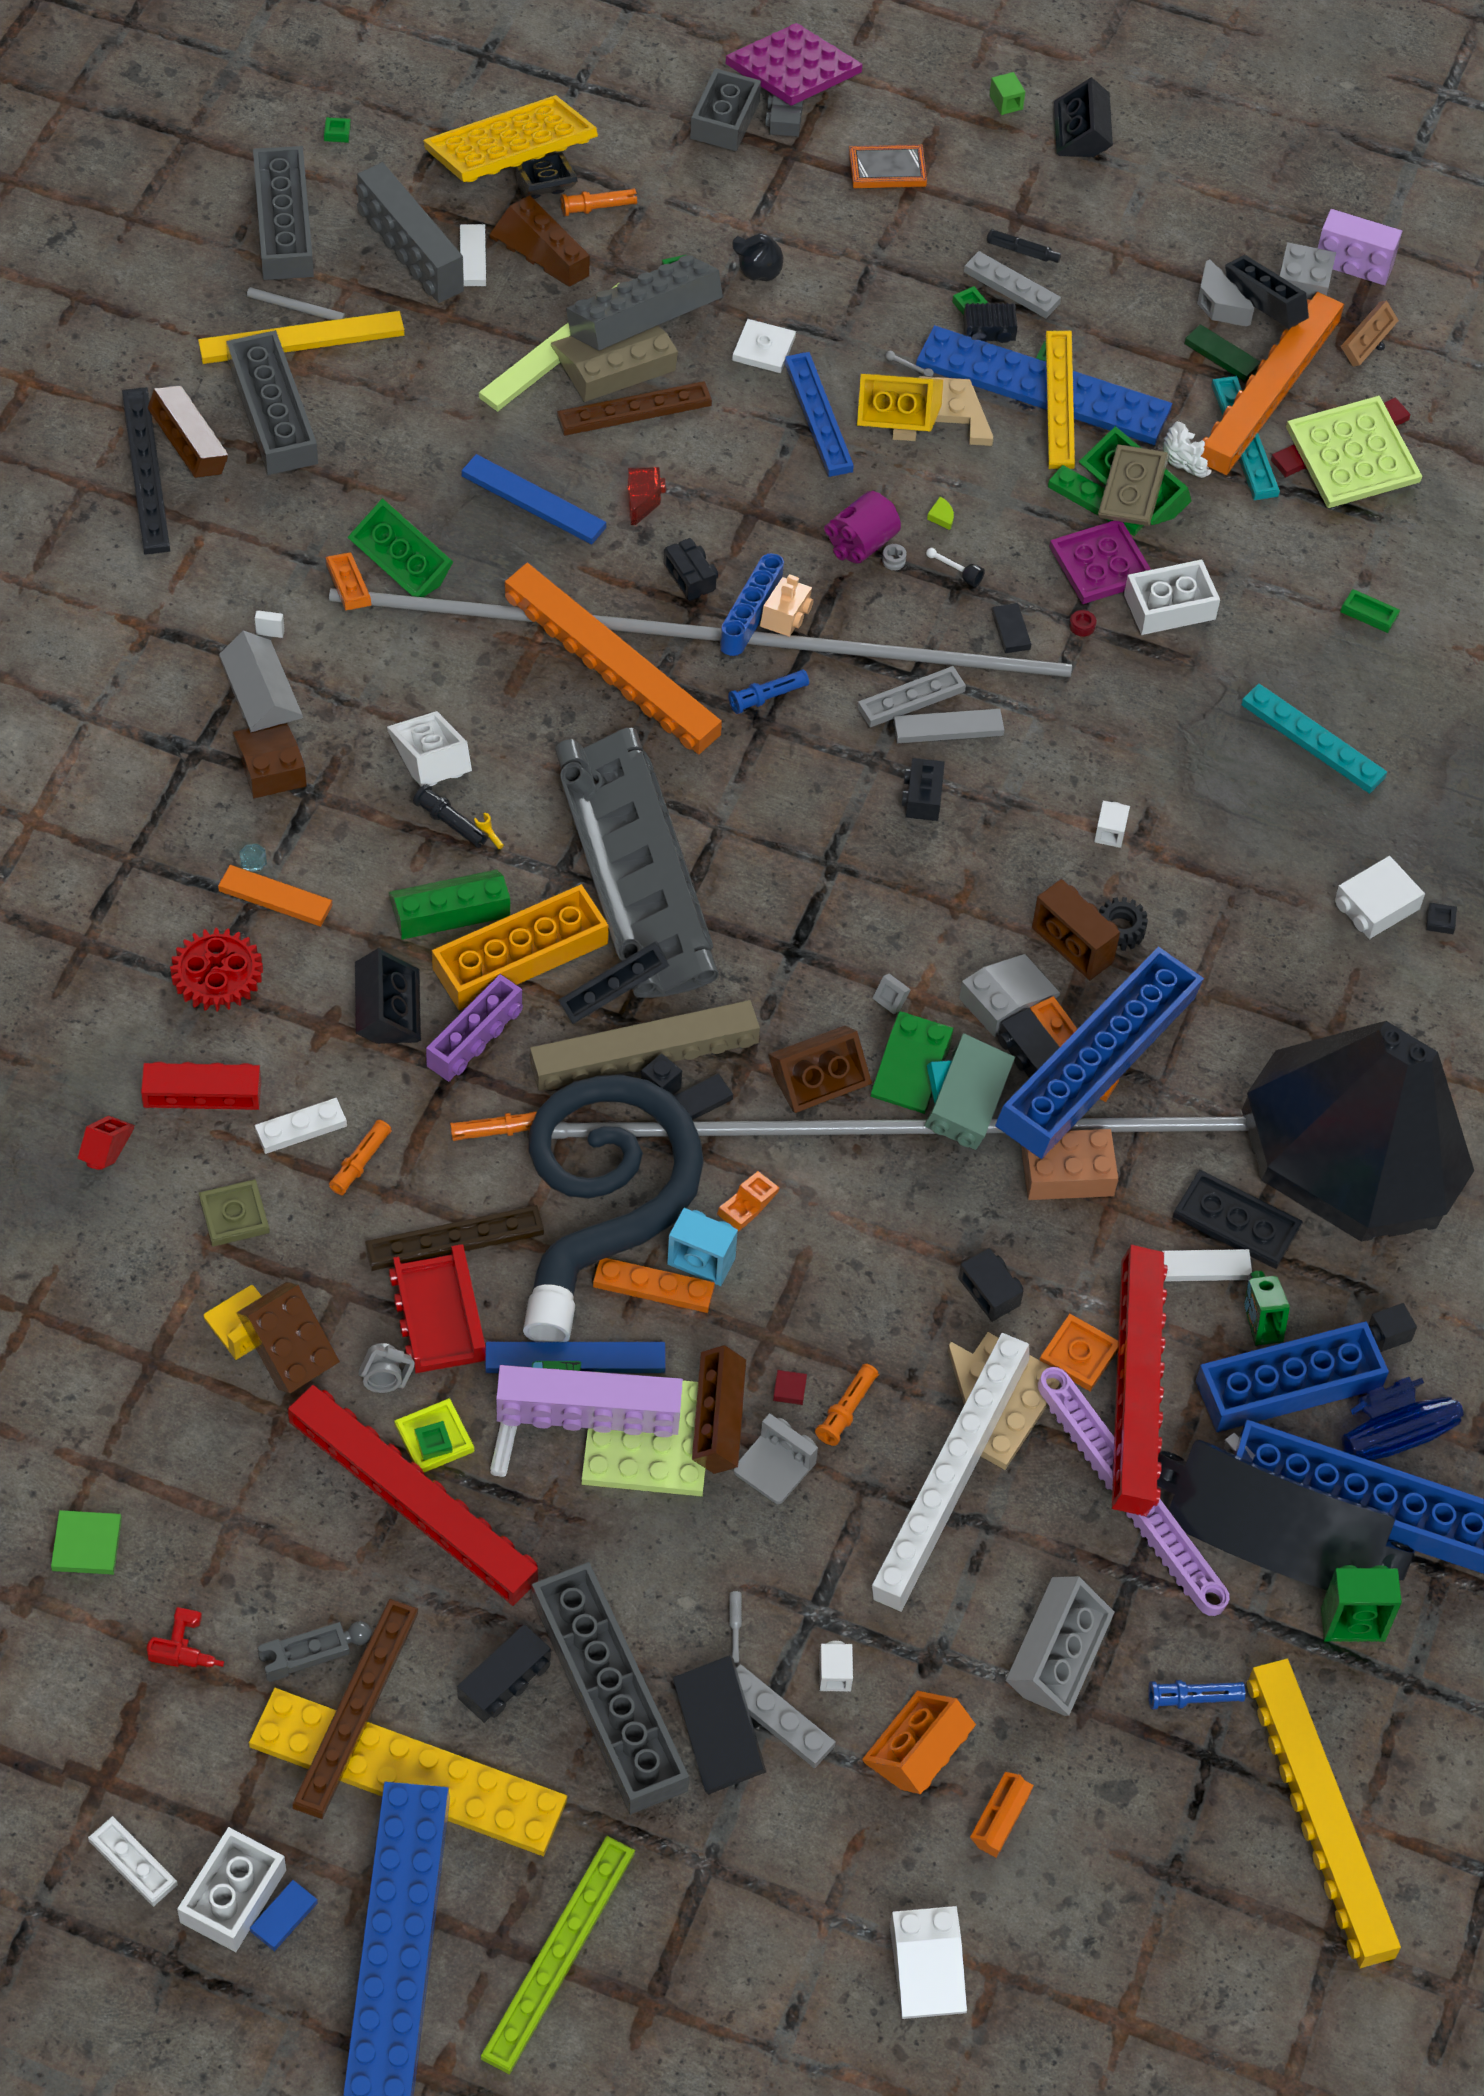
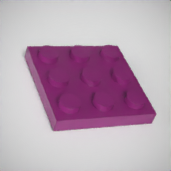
[1049,521,1151,604]

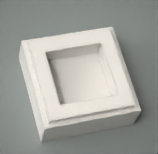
[255,611,284,638]

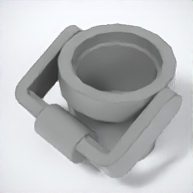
[359,1343,415,1393]

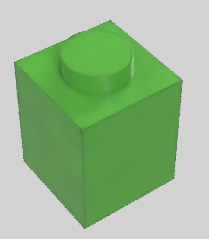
[989,72,1025,115]

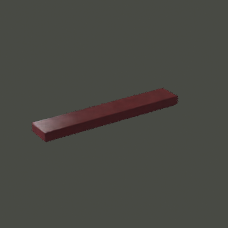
[1271,397,1411,478]

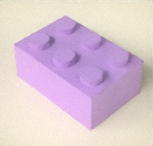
[1318,209,1402,286]

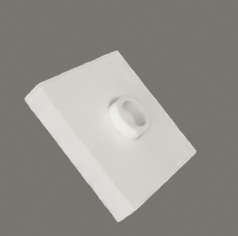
[732,319,796,373]

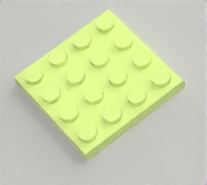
[1286,396,1422,508]
[582,1372,705,1497]

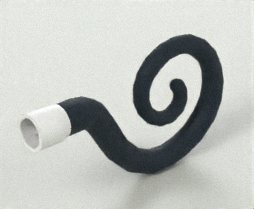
[523,1075,704,1342]

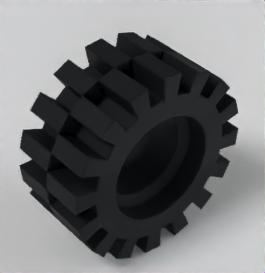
[1099,897,1148,951]

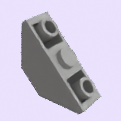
[1197,260,1254,327]

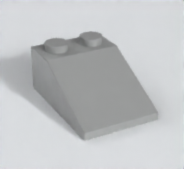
[959,954,1060,1037]

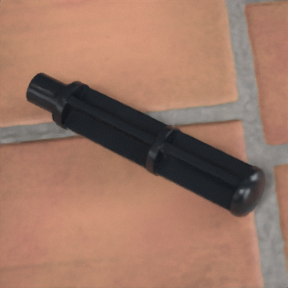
[987,229,1061,263]

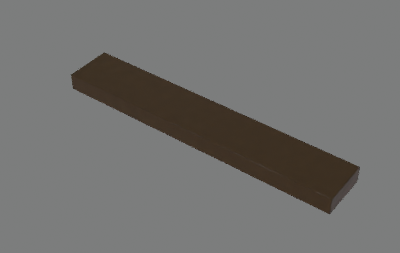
[365,1205,544,1271]

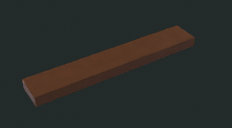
[557,381,712,436]

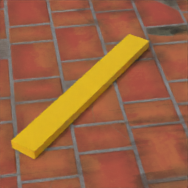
[198,311,405,364]

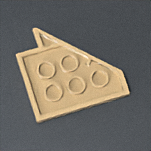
[948,1332,1061,1470]

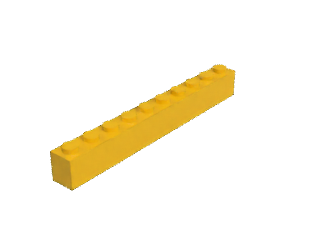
[1247,1659,1401,1968]

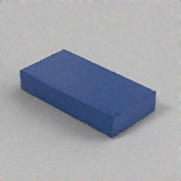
[250,1880,318,1952]

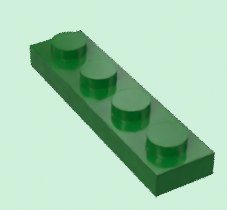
[1048,465,1144,536]

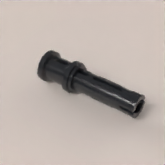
[413,784,489,848]

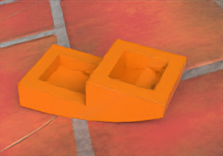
[717,1171,780,1232]

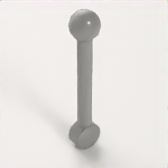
[885,351,934,377]

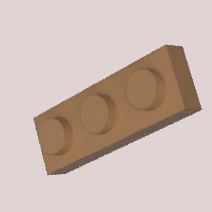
[1341,300,1399,367]

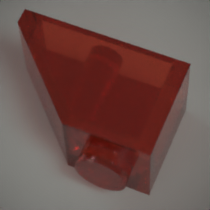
[628,467,666,525]

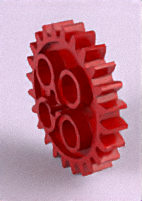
[170,928,263,1012]

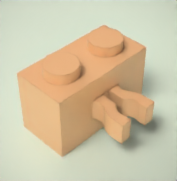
[760,574,813,637]

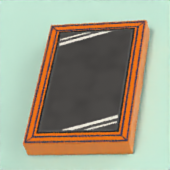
[849,145,927,188]

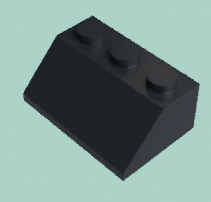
[1054,77,1113,157]
[355,948,421,1044]

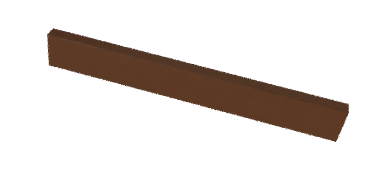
[293,1599,418,1819]

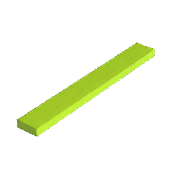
[481,1836,635,2075]

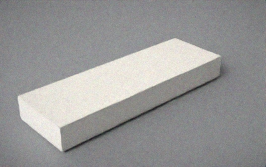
[460,224,486,286]
[1162,1249,1252,1281]
[88,1816,178,1907]

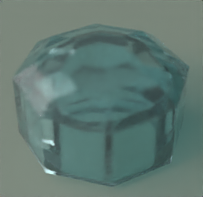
[240,844,267,872]

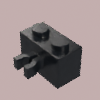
[901,758,945,821]

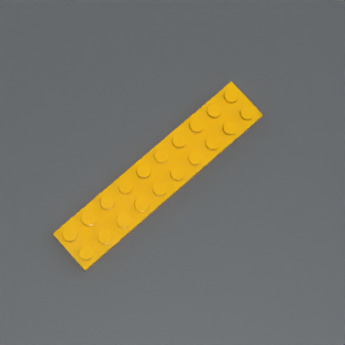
[249,1688,567,1857]

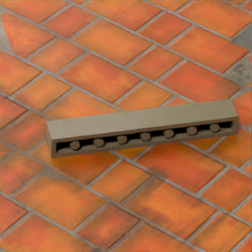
[530,1000,760,1091]

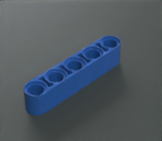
[720,553,784,656]

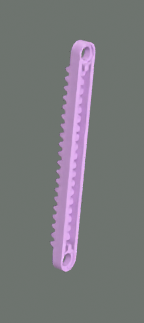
[1038,1367,1229,1616]

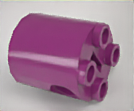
[824,491,901,563]

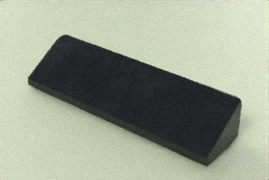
[559,941,670,1024]

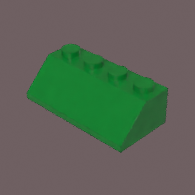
[1079,426,1192,525]
[389,869,510,940]

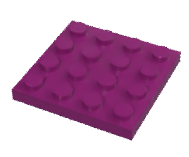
[725,23,862,106]

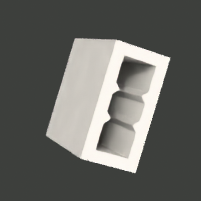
[1334,856,1425,939]

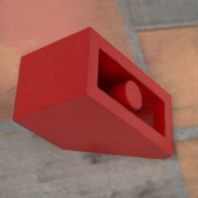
[77,1116,135,1170]

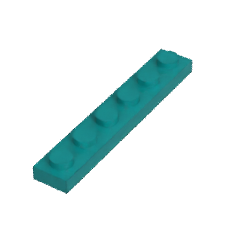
[1241,684,1387,794]

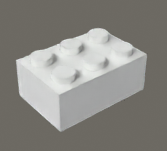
[1124,560,1220,635]
[177,1827,286,1952]

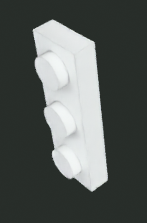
[255,1098,347,1154]

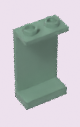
[924,1033,1015,1150]

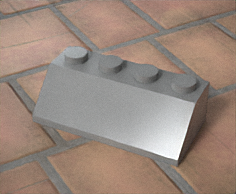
[1006,1576,1114,1716]

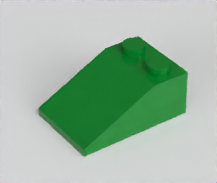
[870,1011,954,1114]

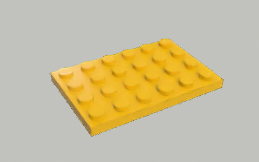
[423,95,598,182]

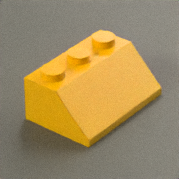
[857,374,943,431]

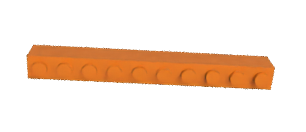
[1201,292,1344,475]
[505,562,722,755]

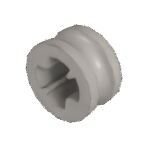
[882,544,906,570]

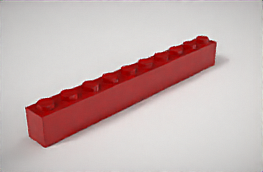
[1112,1245,1168,1517]
[288,1385,538,1606]

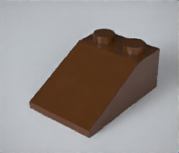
[233,723,307,799]

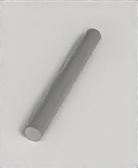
[247,287,345,320]

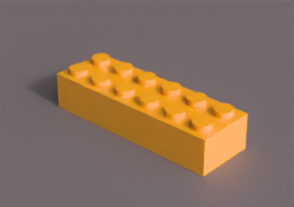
[432,884,609,1011]

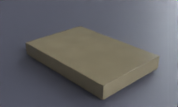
[1098,445,1169,526]

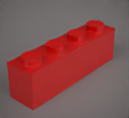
[141,1062,261,1110]

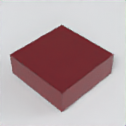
[773,1370,807,1405]

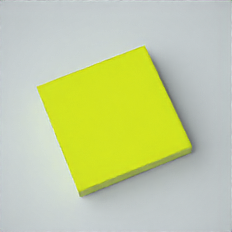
[394,1398,474,1472]

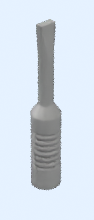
[729,1591,742,1663]

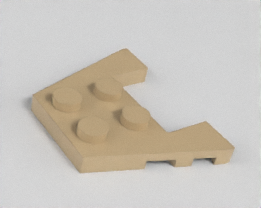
[893,376,993,446]

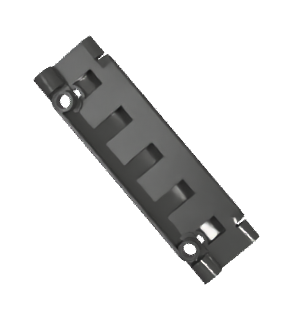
[555,728,719,998]

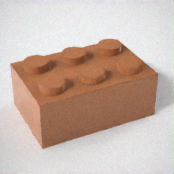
[1022,1129,1118,1200]

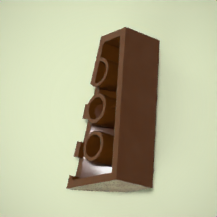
[490,195,590,287]

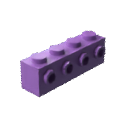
[426,974,523,1082]

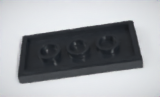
[1172,1169,1303,1269]
[673,1655,766,1795]

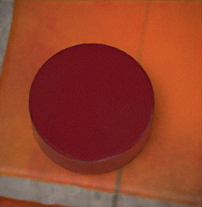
[1069,610,1097,637]

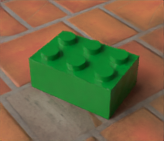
[1321,1565,1402,1642]

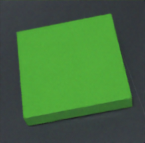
[51,1510,122,1575]

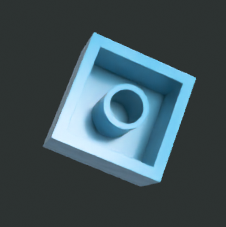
[667,1208,738,1286]

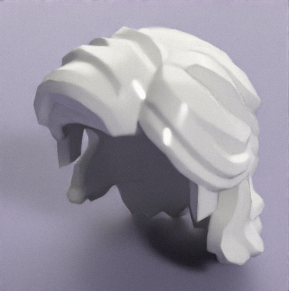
[1163,421,1212,478]

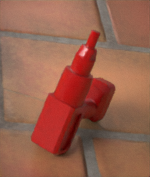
[147,1607,225,1668]

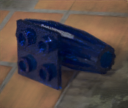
[1341,1377,1464,1461]

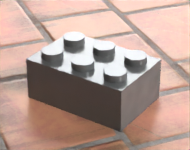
[690,68,761,151]

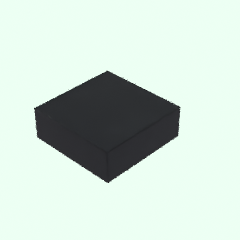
[1426,903,1457,934]

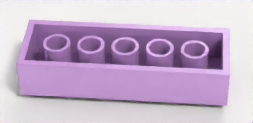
[497,1365,683,1437]

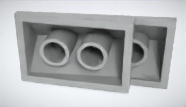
[219,630,303,732]

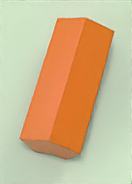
[970,1772,1034,1858]

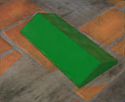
[348,498,453,598]

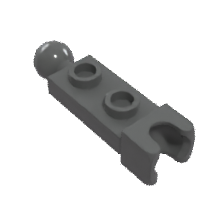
[258,1621,372,1682]

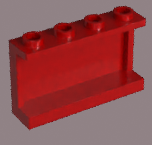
[389,1244,486,1374]

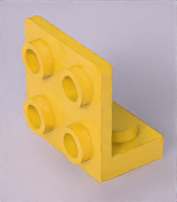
[204,1285,262,1360]

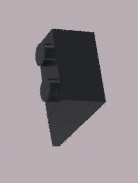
[515,152,578,199]

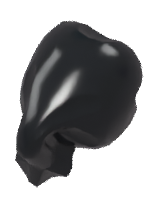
[732,233,784,282]

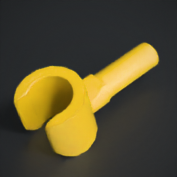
[474,813,504,849]

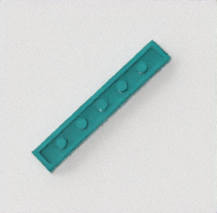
[1211,376,1280,500]

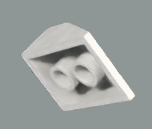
[387,711,472,787]
[890,1906,967,2019]

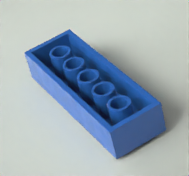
[1195,1321,1389,1432]

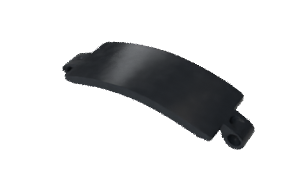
[1157,1439,1415,1590]

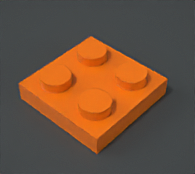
[1040,1314,1118,1392]

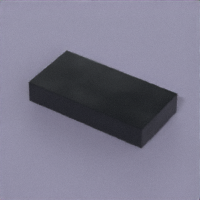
[992,603,1031,654]
[674,1074,734,1120]

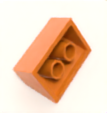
[862,1691,976,1794]

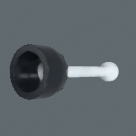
[926,548,985,587]

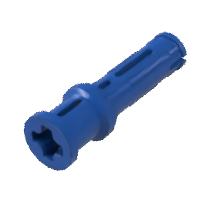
[728,669,809,714]
[1148,1680,1245,1710]

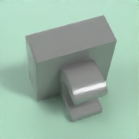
[873,974,911,1014]

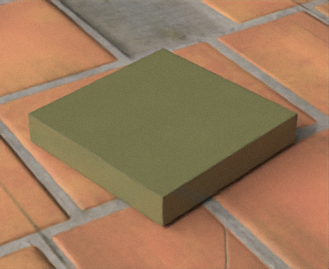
[199,1179,270,1247]

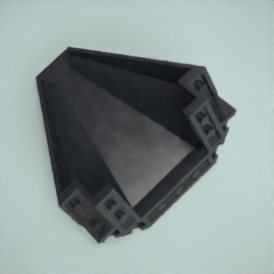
[1242,1021,1474,1242]

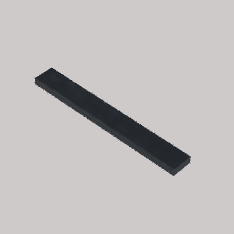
[122,387,171,555]

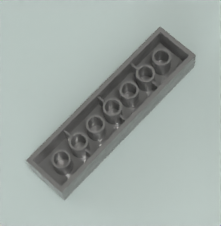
[532,1562,689,1815]

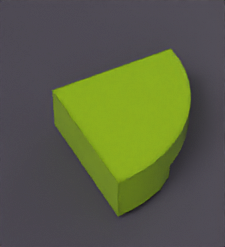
[927,497,954,530]

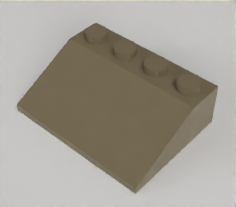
[551,325,678,402]

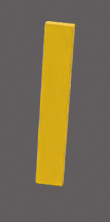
[1046,331,1075,469]

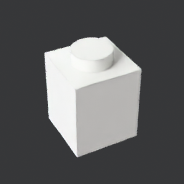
[1094,801,1130,848]
[819,1641,853,1691]

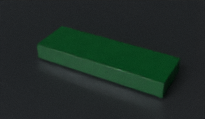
[1184,324,1261,382]

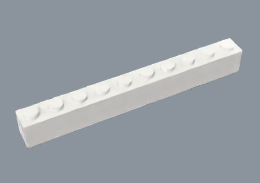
[872,1333,1029,1612]

